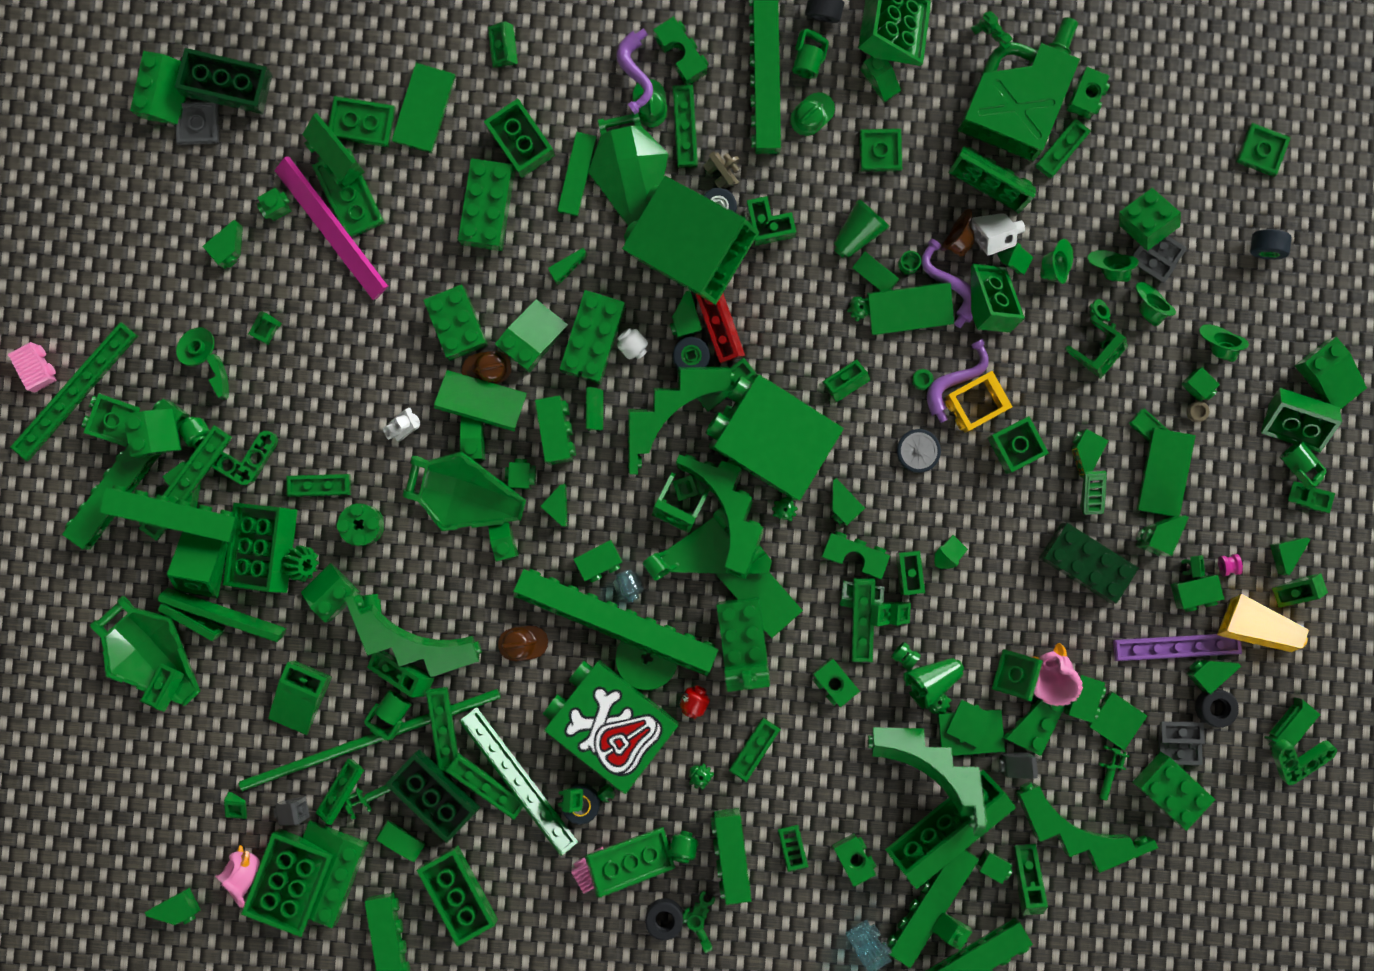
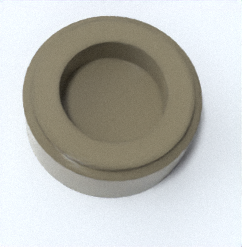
[1186,401,1210,422]

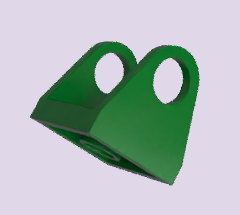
[1064,316,1128,379]
[652,472,710,533]

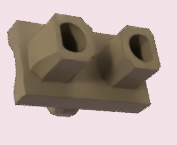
[703,151,740,189]

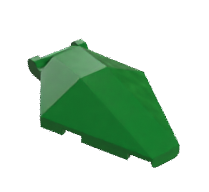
[588,112,669,226]
[402,452,526,531]
[90,596,201,706]

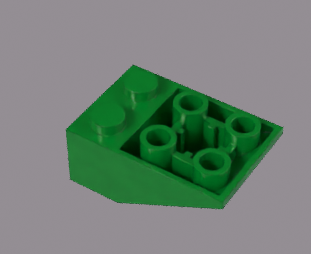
[268,660,332,735]

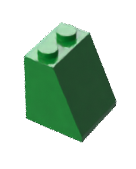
[167,532,228,599]

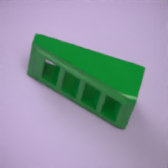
[548,248,587,285]
[1080,471,1107,515]
[778,825,809,872]

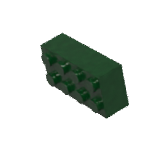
[175,48,273,114]
[1039,523,1139,604]
[385,749,480,843]

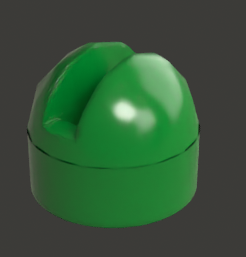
[597,784,615,803]

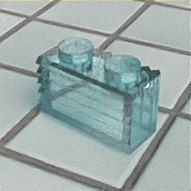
[845,920,892,971]

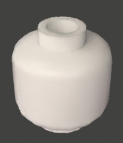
[617,328,648,359]

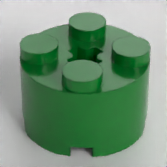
[337,503,384,546]

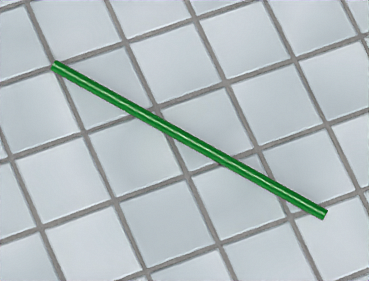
[239,688,501,791]

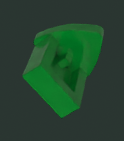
[997,243,1033,275]
[248,311,282,345]
[934,535,968,569]

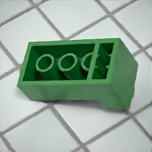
[717,597,770,692]

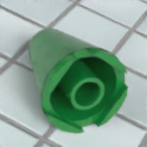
[833,199,890,258]
[903,658,964,709]

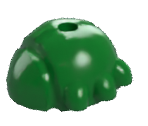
[847,297,869,321]
[1089,299,1111,322]
[772,497,798,521]
[928,694,952,714]
[689,763,714,790]

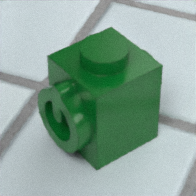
[257,187,292,221]
[505,459,536,489]

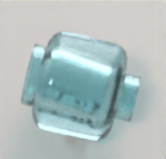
[613,570,644,602]

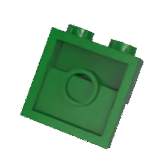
[81,393,140,447]

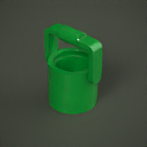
[792,29,829,79]
[1280,441,1327,489]
[364,690,412,741]

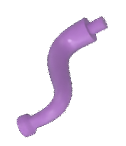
[616,28,653,114]
[921,239,973,328]
[927,339,989,423]

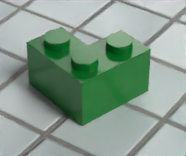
[746,196,797,246]

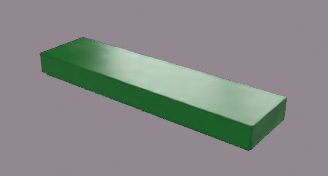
[673,84,698,168]
[558,132,597,217]
[851,579,875,662]
[426,687,458,772]
[445,753,523,820]

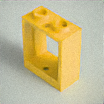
[945,371,1013,433]

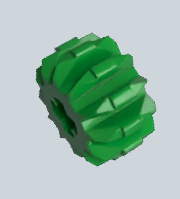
[282,545,320,582]

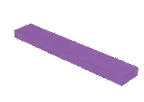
[1113,634,1242,661]

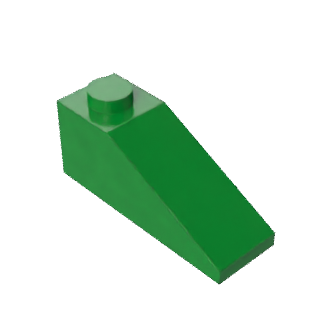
[460,416,485,461]
[367,651,435,697]
[1014,844,1048,916]

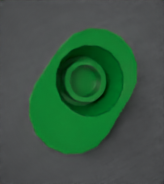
[633,79,667,128]
[790,92,835,136]
[1040,239,1073,284]
[1088,250,1139,282]
[1136,282,1176,326]
[1199,324,1249,362]

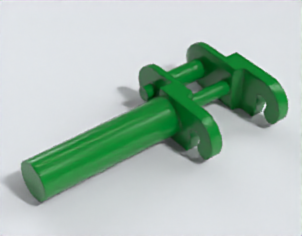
[1098,745,1129,801]
[345,785,391,820]

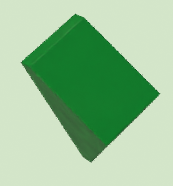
[540,484,568,527]
[1270,537,1311,576]

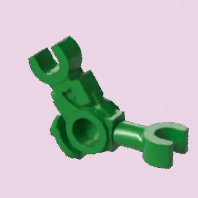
[970,11,1013,50]
[683,890,715,953]

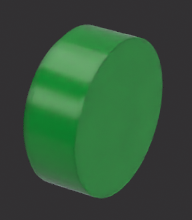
[912,369,934,390]

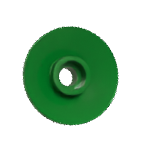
[176,327,215,366]

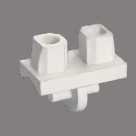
[383,408,420,442]

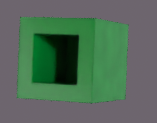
[1181,367,1220,401]
[976,849,1012,884]

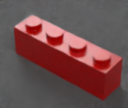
[696,294,745,363]

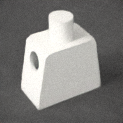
[972,214,1025,256]

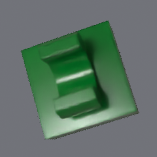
[1181,555,1206,578]
[558,788,583,813]

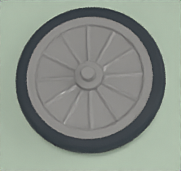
[897,429,941,473]

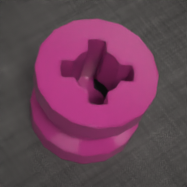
[1218,554,1243,577]

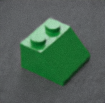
[123,409,181,458]
[1136,515,1189,556]
[301,563,360,622]

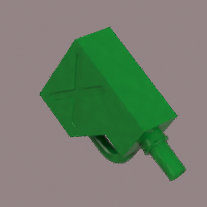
[957,17,1080,162]

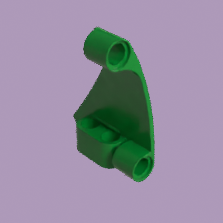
[642,507,772,581]

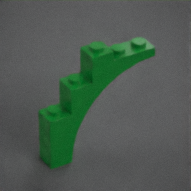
[676,455,764,579]

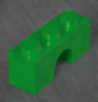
[653,16,709,85]
[821,531,890,579]

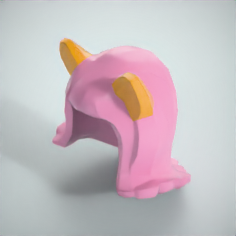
[1033,643,1083,706]
[215,845,260,908]

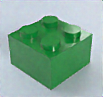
[1119,188,1181,251]
[987,416,1049,474]

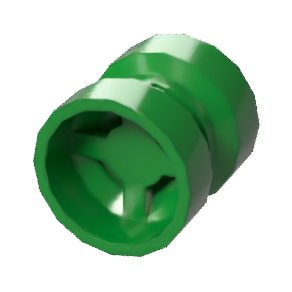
[898,251,921,275]
[891,642,921,671]

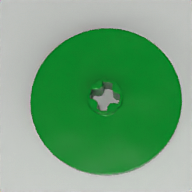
[616,641,678,690]

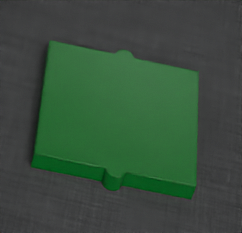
[946,699,993,748]

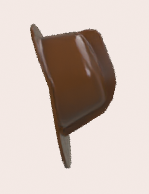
[941,209,975,257]
[462,351,511,384]
[498,626,548,661]

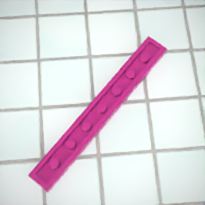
[274,156,388,300]

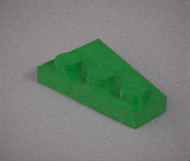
[1003,698,1065,756]

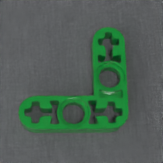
[212,431,278,486]
[1272,739,1337,785]

